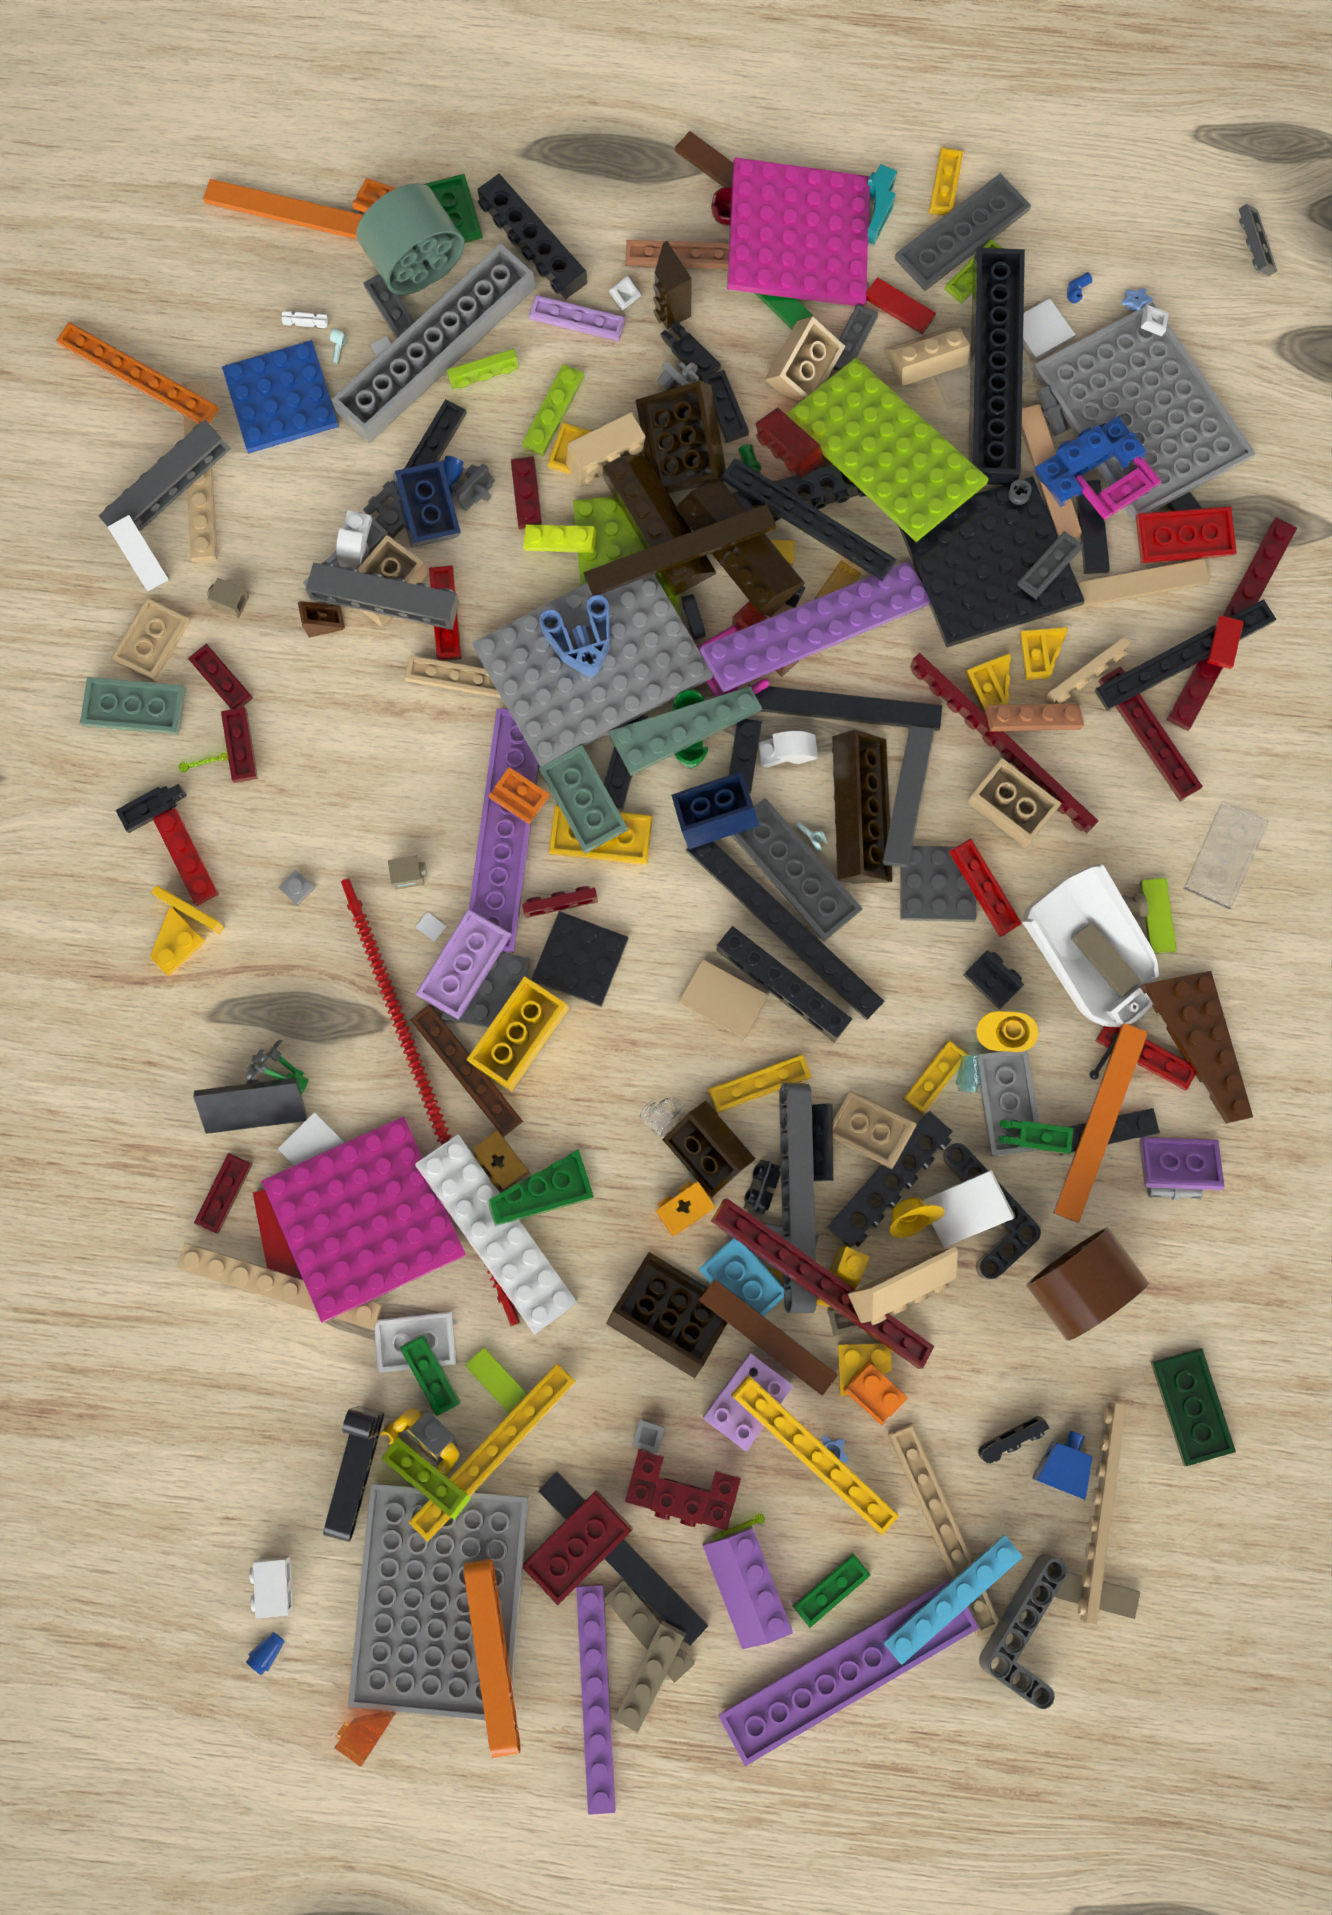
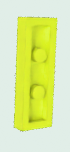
[523,525,597,553]

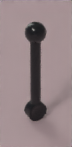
[1089,1034,1118,1080]

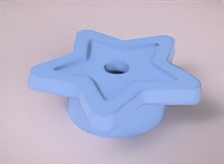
[1121,288,1153,311]
[822,1436,848,1462]

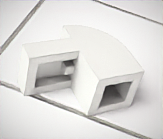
[336,510,372,569]
[759,731,818,768]

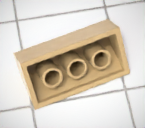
[848,1246,958,1325]

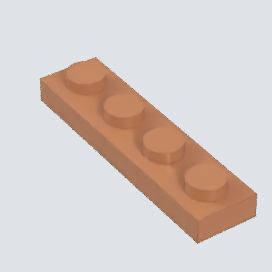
[985,703,1084,732]

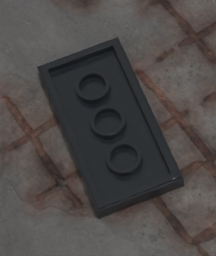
[193,1078,307,1134]

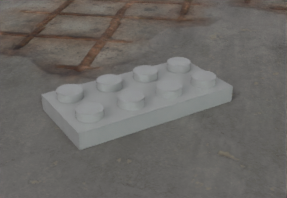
[975,1050,1040,1156]

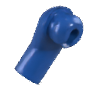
[1067,272,1093,303]

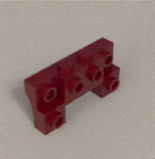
[625,1449,741,1530]

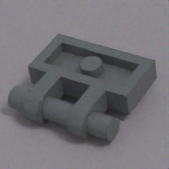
[363,480,405,538]

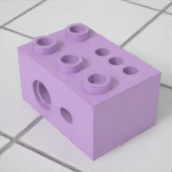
[703,1352,793,1451]

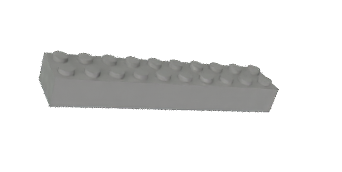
[331,243,536,443]

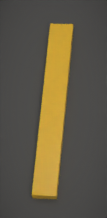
[408,1363,576,1542]
[730,1374,899,1535]

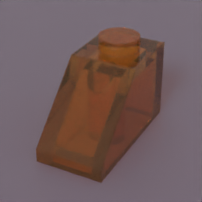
[334,1711,396,1767]

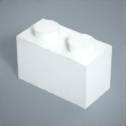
[249,1556,293,1619]

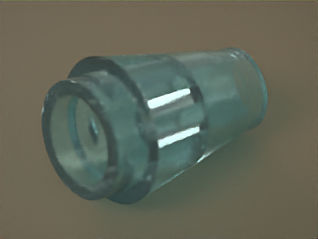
[956,1055,981,1092]

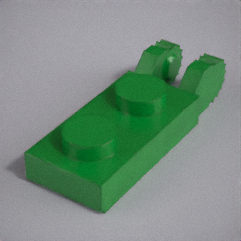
[998,1120,1073,1154]

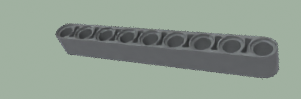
[779,1083,817,1313]

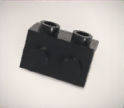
[963,950,1024,1010]

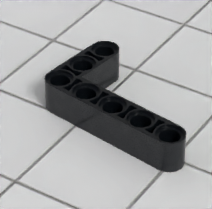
[943,1143,1041,1280]
[323,1406,384,1542]

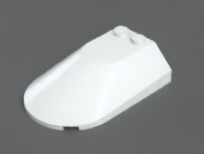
[1022,864,1159,1027]

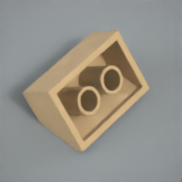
[764,316,845,402]
[884,327,970,387]

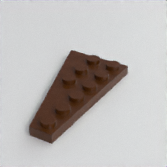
[1139,971,1253,1124]

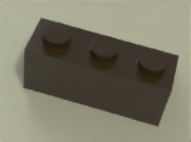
[653,241,692,330]
[662,1101,756,1197]

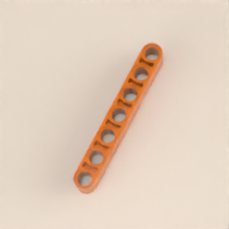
[464,1558,521,1758]

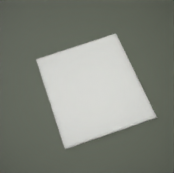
[370,337,391,357]
[415,912,447,942]

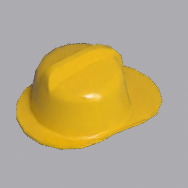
[976,1011,1039,1052]
[889,1197,945,1238]

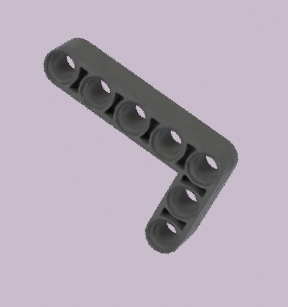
[979,1554,1067,1709]

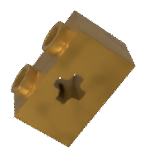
[473,1130,530,1190]

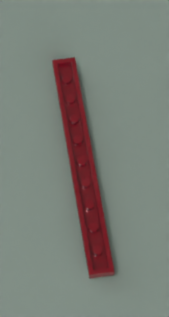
[1166,517,1297,731]
[910,653,1099,834]
[711,1198,934,1369]

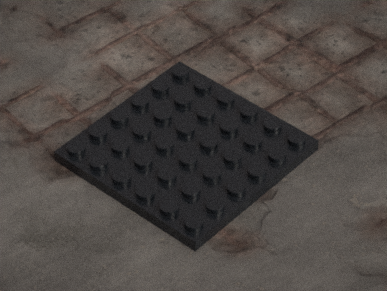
[898,476,1085,648]

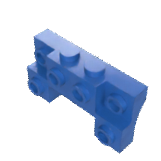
[1035,416,1146,508]

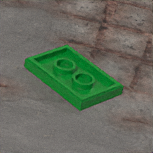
[424,174,482,243]

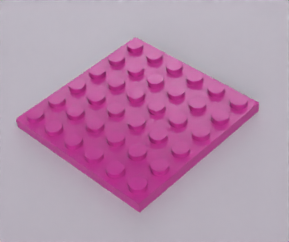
[727,157,870,307]
[262,1116,466,1323]

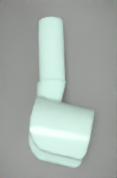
[330,328,347,364]
[796,822,828,851]

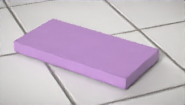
[416,909,511,1020]

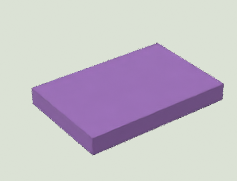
[1140,1137,1225,1190]

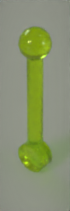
[178,752,228,772]
[712,1514,765,1541]

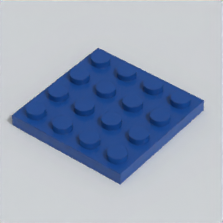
[222,340,339,454]

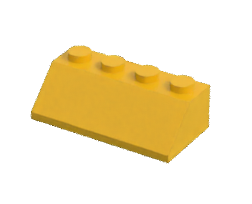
[466,976,569,1092]

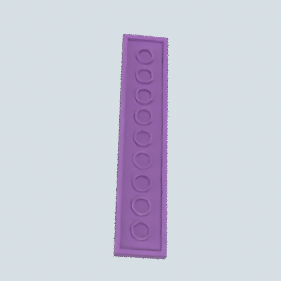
[700,561,930,692]
[469,708,539,953]
[718,1578,979,1766]

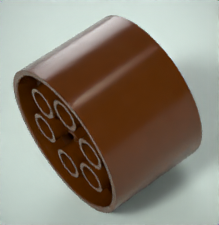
[1026,1227,1149,1341]

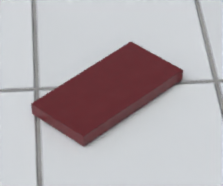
[523,1490,633,1605]

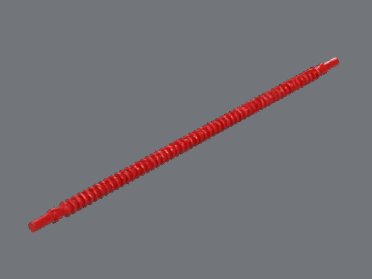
[341,878,520,1326]

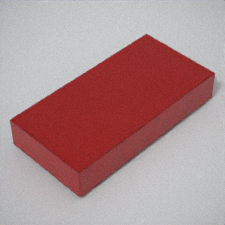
[1207,615,1244,669]

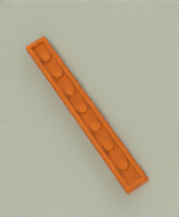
[203,179,363,239]
[56,322,219,424]
[1053,1023,1148,1223]

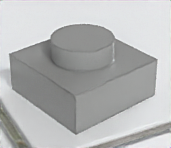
[278,870,315,906]
[632,1419,665,1453]

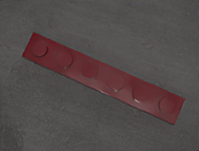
[1098,666,1203,802]

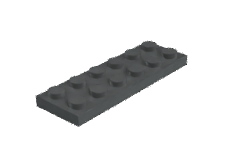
[894,173,1031,291]
[731,798,863,942]

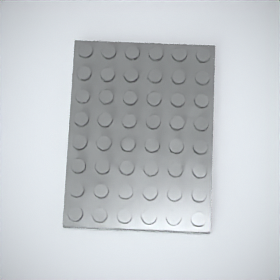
[1032,302,1256,522]
[472,574,713,767]
[348,1483,529,1720]

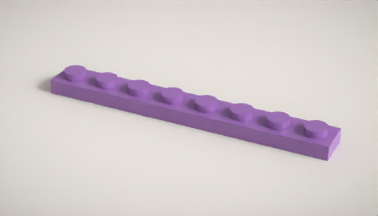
[576,1584,616,1815]

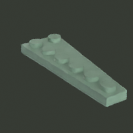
[608,687,762,776]

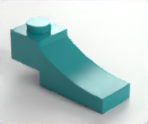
[867,164,897,245]

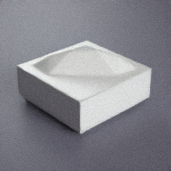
[608,276,642,311]
[1141,305,1169,336]

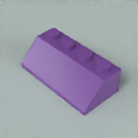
[703,1525,793,1649]

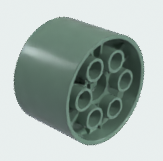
[356,183,464,295]

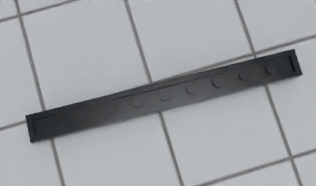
[686,841,885,1020]

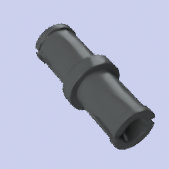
[1036,385,1069,436]

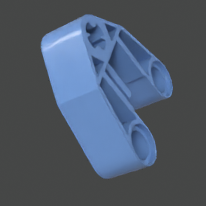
[539,595,610,676]

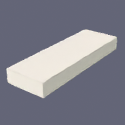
[108,515,169,592]

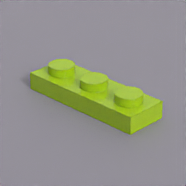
[447,349,519,390]

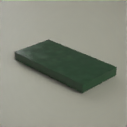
[1151,1348,1236,1466]

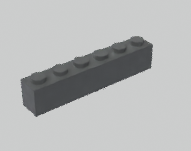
[99,419,231,532]
[306,562,459,630]

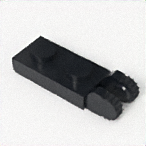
[660,321,721,381]
[977,1416,1050,1464]

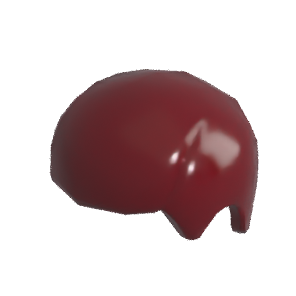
[711,187,732,226]

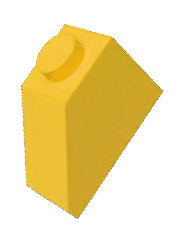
[829,1246,870,1289]

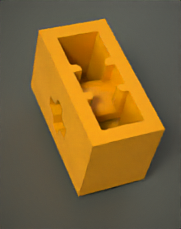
[655,1181,715,1237]

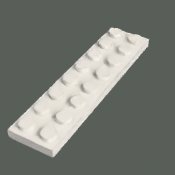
[415,1135,577,1335]

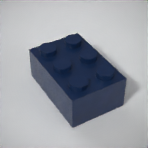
[393,461,461,548]
[671,771,760,849]

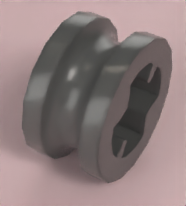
[1008,479,1032,505]

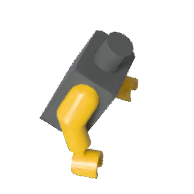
[380,1408,459,1478]

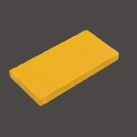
[549,805,653,865]

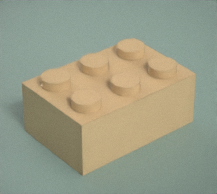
[566,412,645,487]
[357,535,428,628]
[967,758,1061,848]

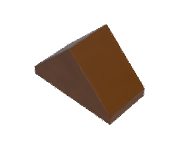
[298,601,345,638]

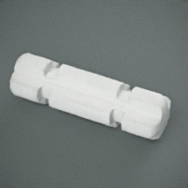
[282,311,328,328]

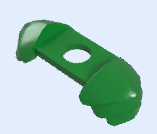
[672,689,708,769]

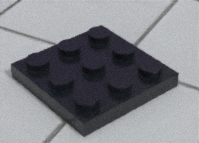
[531,911,629,1008]

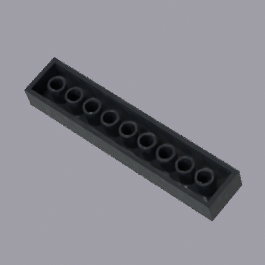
[968,247,1025,485]

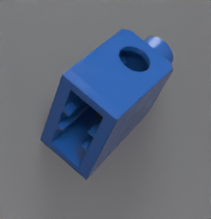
[1032,1431,1092,1500]

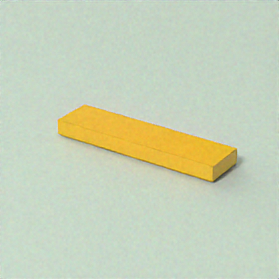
[708,1054,812,1114]

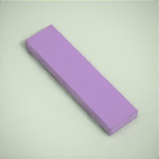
[529,295,626,342]

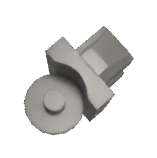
[657,361,699,390]

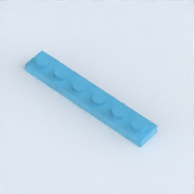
[883,1534,1023,1665]

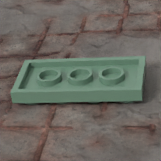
[80,677,186,735]
[539,745,629,854]

